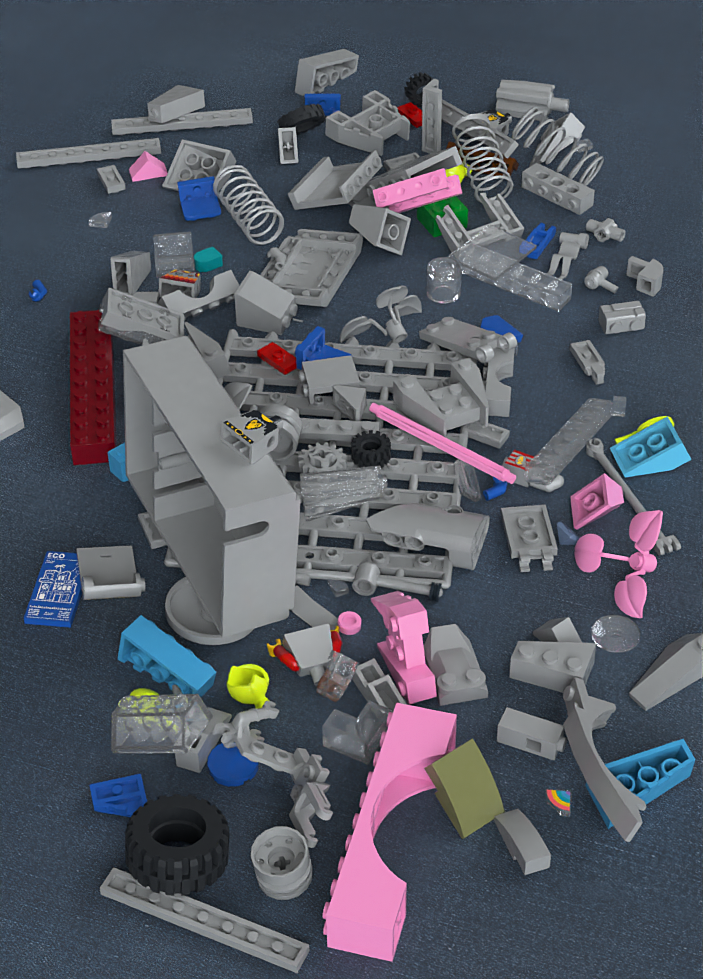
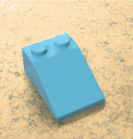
[610,416,692,478]

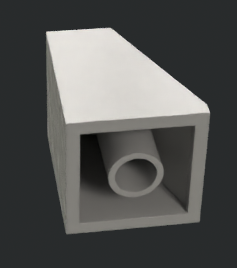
[349,204,411,256]
[234,271,298,335]

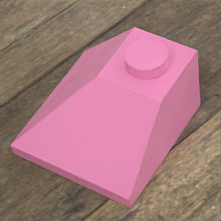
[570,473,624,530]

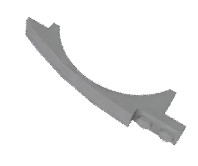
[563,677,646,842]

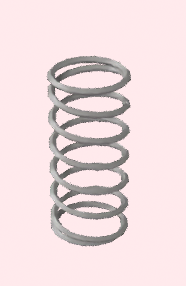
[512,107,604,186]
[452,114,514,203]
[213,165,284,245]

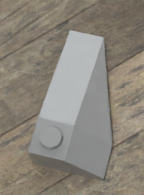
[629,633,703,711]

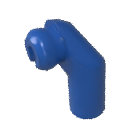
[483,477,508,501]

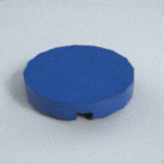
[207,743,259,787]

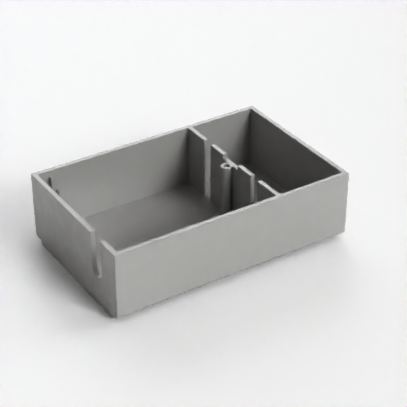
[123,336,301,638]

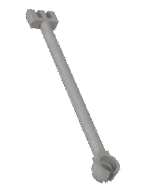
[586,438,681,556]

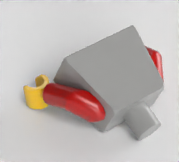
[267,623,343,685]

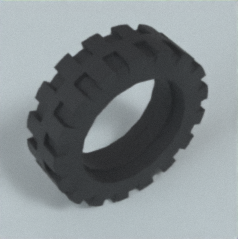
[277,104,326,135]

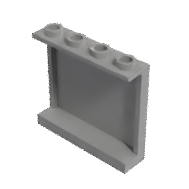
[365,146,463,200]
[288,150,383,210]

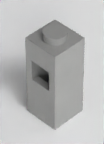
[497,707,567,761]

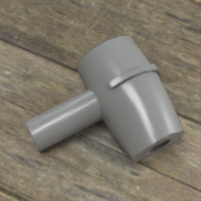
[584,266,619,294]

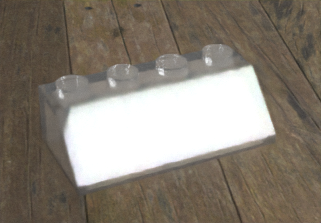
[111,694,213,753]

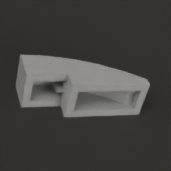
[351,658,407,723]
[493,809,551,875]

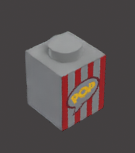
[502,450,538,488]

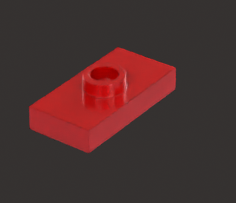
[397,102,422,128]
[257,342,297,375]

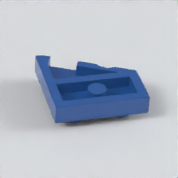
[89,774,147,817]

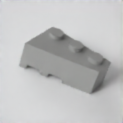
[509,641,596,693]

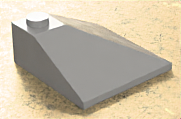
[162,139,237,192]

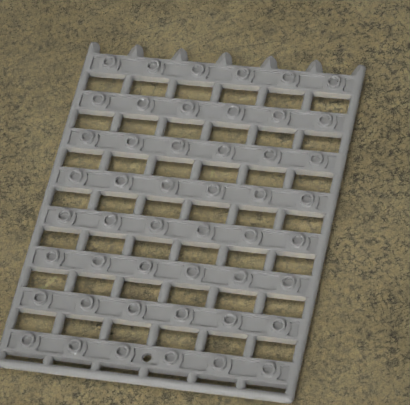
[164,329,477,589]

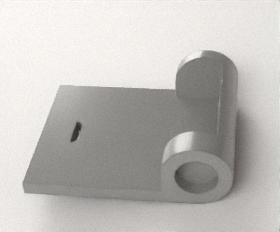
[76,545,145,600]

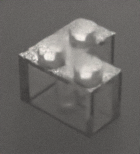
[322,701,392,764]

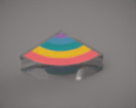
[545,788,572,817]

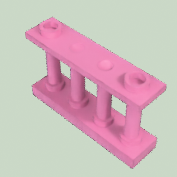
[373,168,462,213]

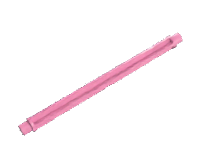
[369,403,516,484]

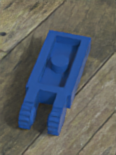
[519,223,556,259]

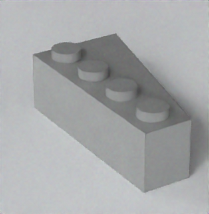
[295,49,359,97]

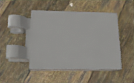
[501,505,558,572]

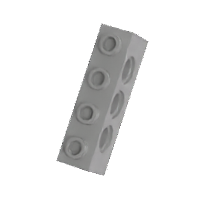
[522,163,595,215]

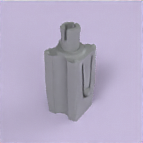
[495,80,570,121]

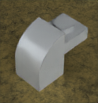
[626,256,663,297]

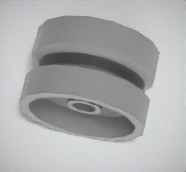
[259,404,303,461]

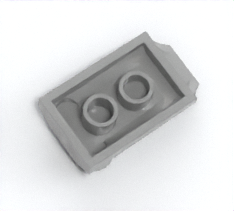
[423,624,488,706]

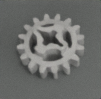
[298,442,346,482]

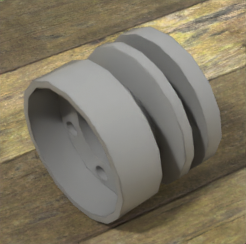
[251,826,313,900]

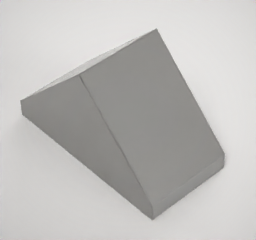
[278,127,298,165]
[333,385,366,421]
[533,617,582,643]

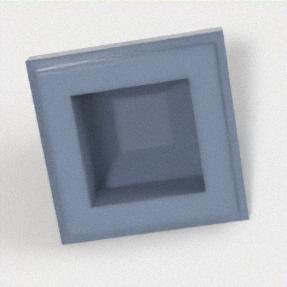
[557,522,580,545]

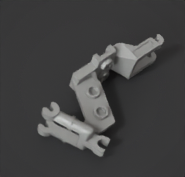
[212,701,333,848]

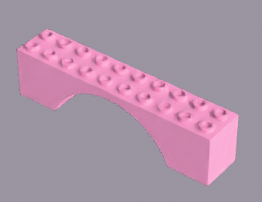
[322,703,457,962]

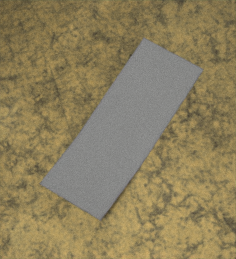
[290,585,338,630]

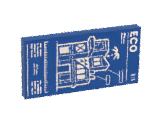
[24,551,82,628]

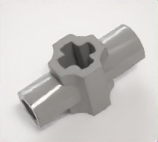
[586,218,625,243]

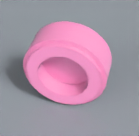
[337,611,361,635]

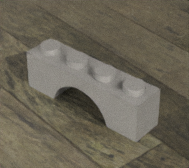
[157,270,239,321]
[482,347,515,417]

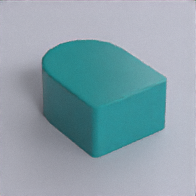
[194,246,223,272]

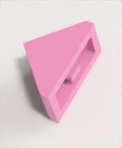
[129,151,168,182]

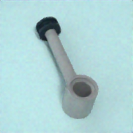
[352,563,443,602]

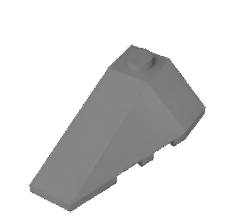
[529,112,585,166]

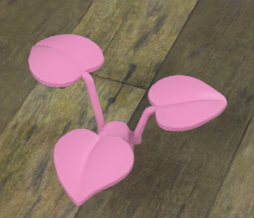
[574,510,663,618]

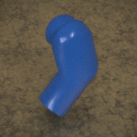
[29,280,47,302]

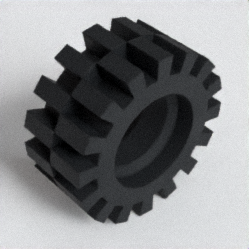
[404,72,433,107]
[351,430,391,470]

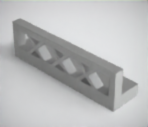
[422,79,442,154]

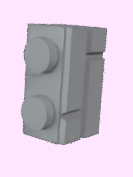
[599,301,646,335]

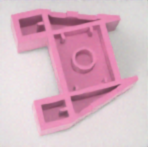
[371,591,437,705]

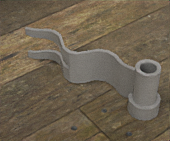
[544,232,589,280]

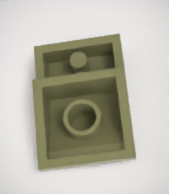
[424,738,505,839]

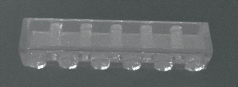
[459,245,572,312]

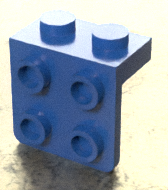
[177,176,221,221]
[295,326,351,370]

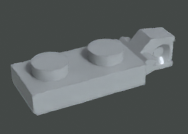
[570,340,605,385]

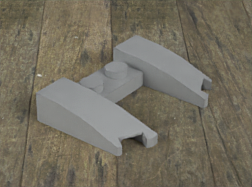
[435,193,524,261]

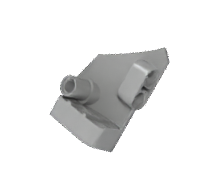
[366,503,490,570]

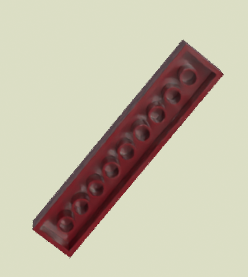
[70,309,117,465]

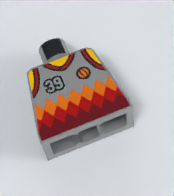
[159,269,201,298]

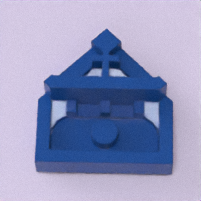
[480,315,523,342]

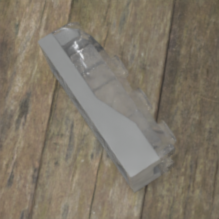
[98,288,184,346]

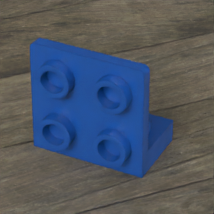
[305,94,341,116]

